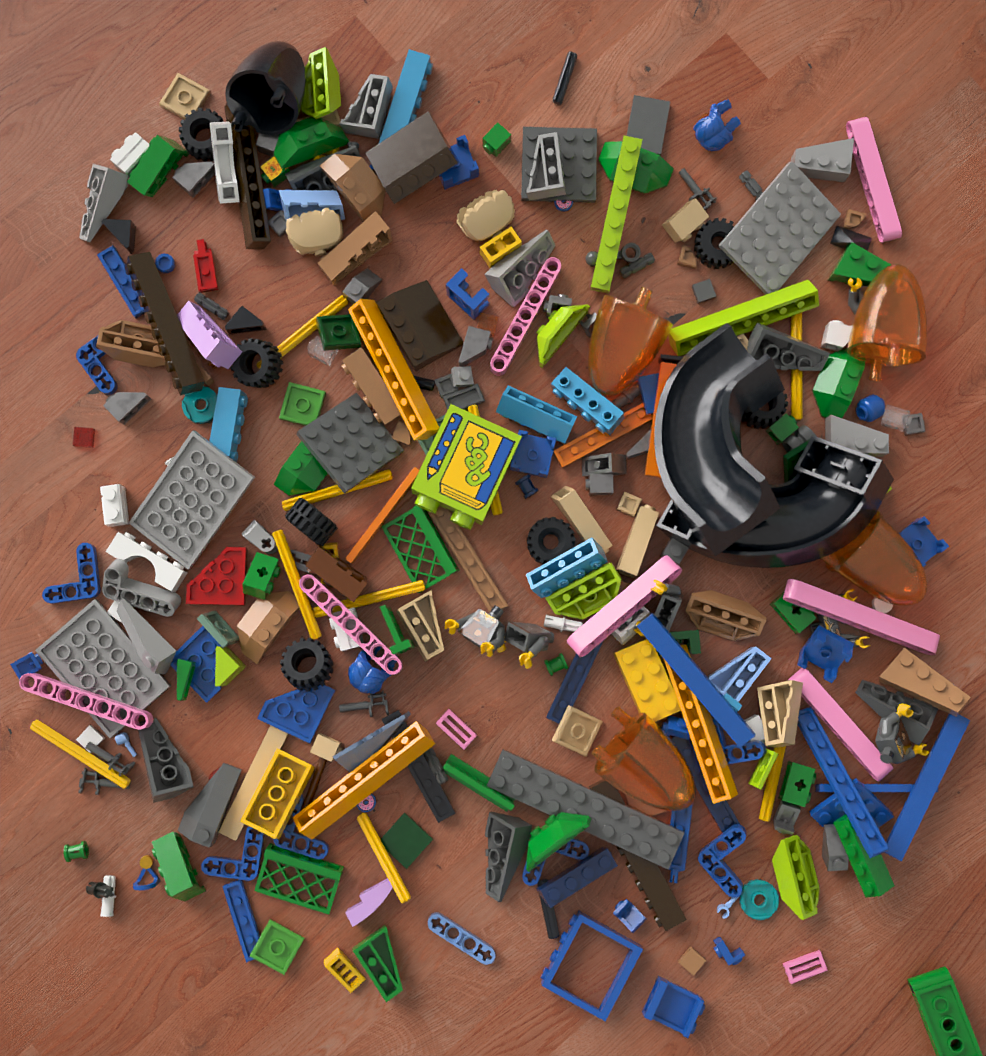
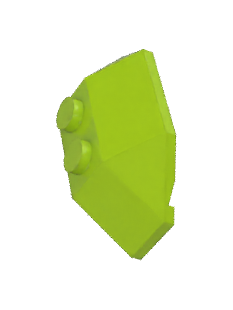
[302,47,341,119]
[536,304,590,368]
[545,562,622,620]
[772,835,820,920]

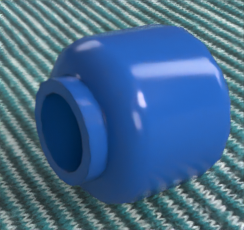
[856,394,885,422]

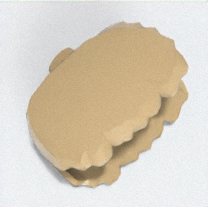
[456,190,515,241]
[285,208,343,256]

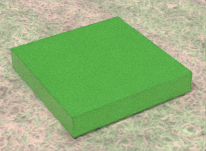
[279,382,326,426]
[250,919,305,975]

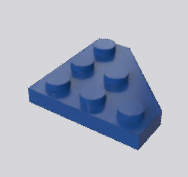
[171,626,222,703]
[257,685,336,743]
[809,778,894,828]

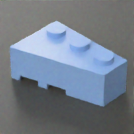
[279,190,345,221]
[707,646,771,702]

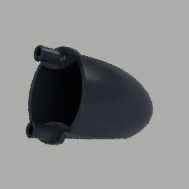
[225,41,306,135]

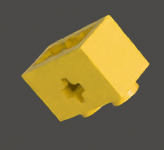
[480,227,522,268]

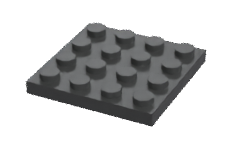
[521,127,597,203]
[296,393,404,494]

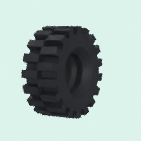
[694,218,734,269]
[527,517,576,565]

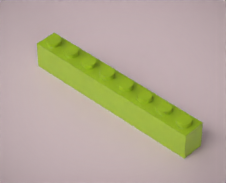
[590,136,643,294]
[667,280,819,356]

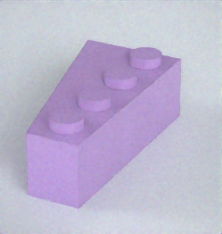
[177,301,242,369]

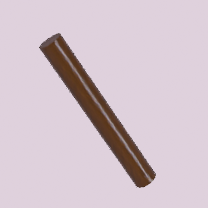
[301,757,327,810]

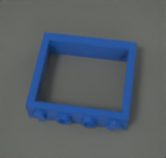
[540,910,643,1022]

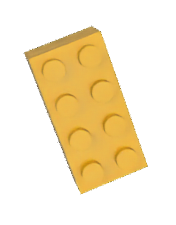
[613,638,681,725]
[240,748,315,839]

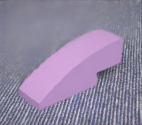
[345,878,393,927]

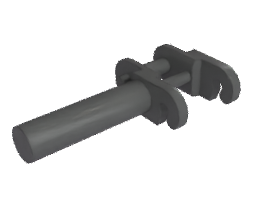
[679,168,717,211]
[339,690,389,717]
[85,742,136,777]
[78,768,130,795]

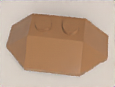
[320,154,385,222]
[96,320,166,368]
[685,590,767,641]
[237,591,300,664]

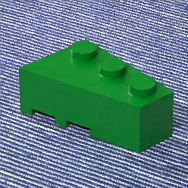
[127,135,189,197]
[828,242,901,287]
[352,925,403,1002]

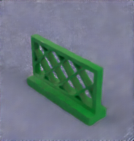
[382,505,460,593]
[380,605,415,655]
[443,754,515,812]
[254,843,344,915]

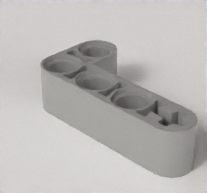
[102,559,181,617]

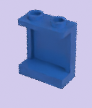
[642,975,705,1038]

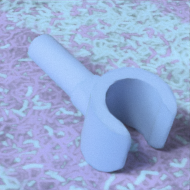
[115,732,137,757]
[717,896,740,919]

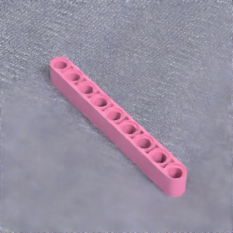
[783,579,940,655]

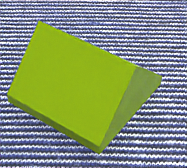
[215,647,246,686]

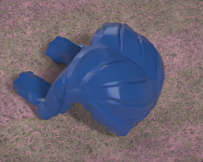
[693,99,741,151]
[348,646,398,694]

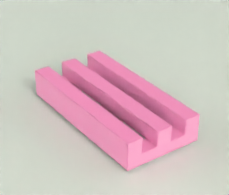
[436,709,477,750]
[782,950,828,984]

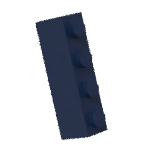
[537,847,618,908]

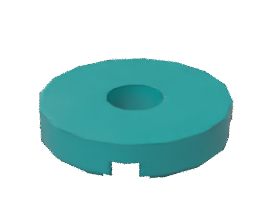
[182,386,217,424]
[739,879,779,920]

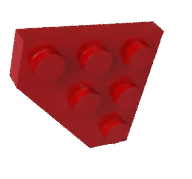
[186,547,247,605]

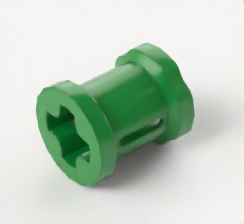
[544,653,568,676]
[63,841,89,862]

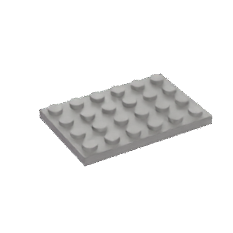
[718,161,841,295]
[129,431,256,570]
[35,599,171,738]

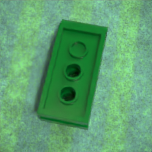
[907,966,983,1056]

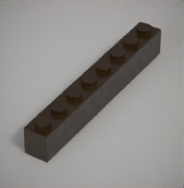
[224,103,271,249]
[125,252,205,396]
[589,776,687,931]

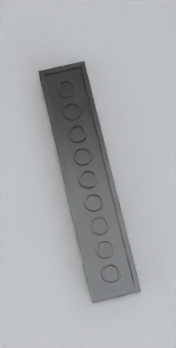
[487,749,684,870]

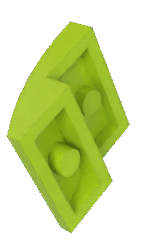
[748,749,779,790]

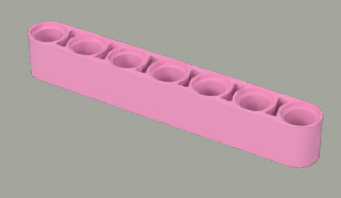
[846,117,902,243]
[490,257,561,376]
[567,555,682,657]
[299,575,403,675]
[788,668,893,782]
[19,673,153,730]

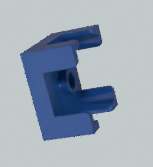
[439,135,479,190]
[446,268,489,320]
[510,430,556,478]
[888,516,949,572]
[797,625,854,683]

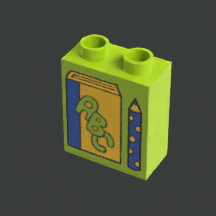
[411,404,522,530]

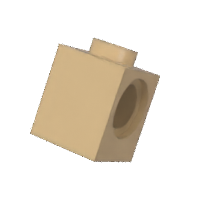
[310,733,343,762]

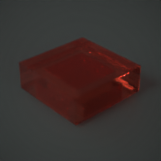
[73,427,95,448]

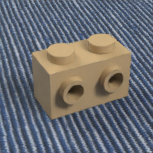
[662,199,709,243]

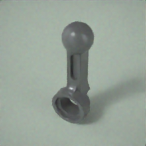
[585,243,641,266]

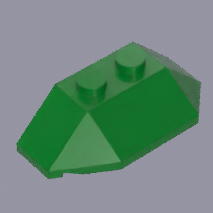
[273,117,349,169]
[598,141,674,194]
[812,347,866,418]
[274,441,328,496]
[526,812,591,872]

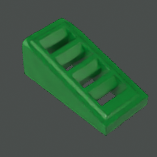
[177,659,196,701]

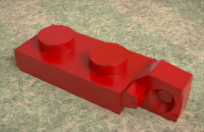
[193,239,219,293]

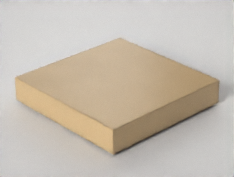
[159,73,211,119]
[552,705,603,756]

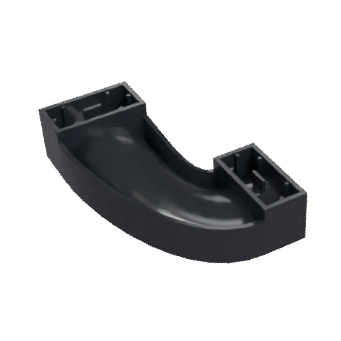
[654,323,785,557]
[656,435,894,568]

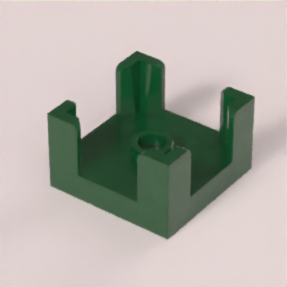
[656,630,701,657]

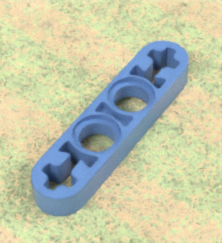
[428,912,495,965]

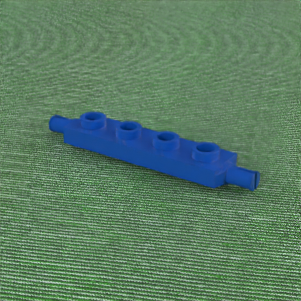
[669,775,695,883]

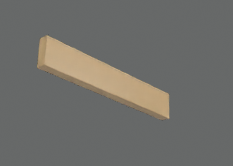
[218,725,288,841]

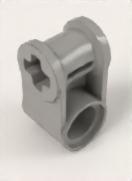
[242,520,278,554]

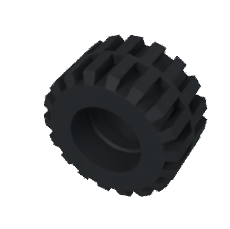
[179,108,224,162]
[230,338,283,388]
[741,392,788,429]
[285,498,337,546]
[280,638,333,692]

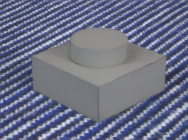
[451,366,474,387]

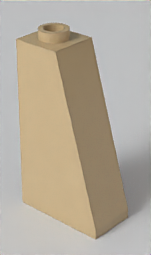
[551,486,613,554]
[616,505,659,578]

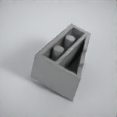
[825,415,889,457]

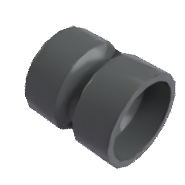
[782,425,817,453]

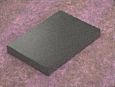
[626,95,670,156]

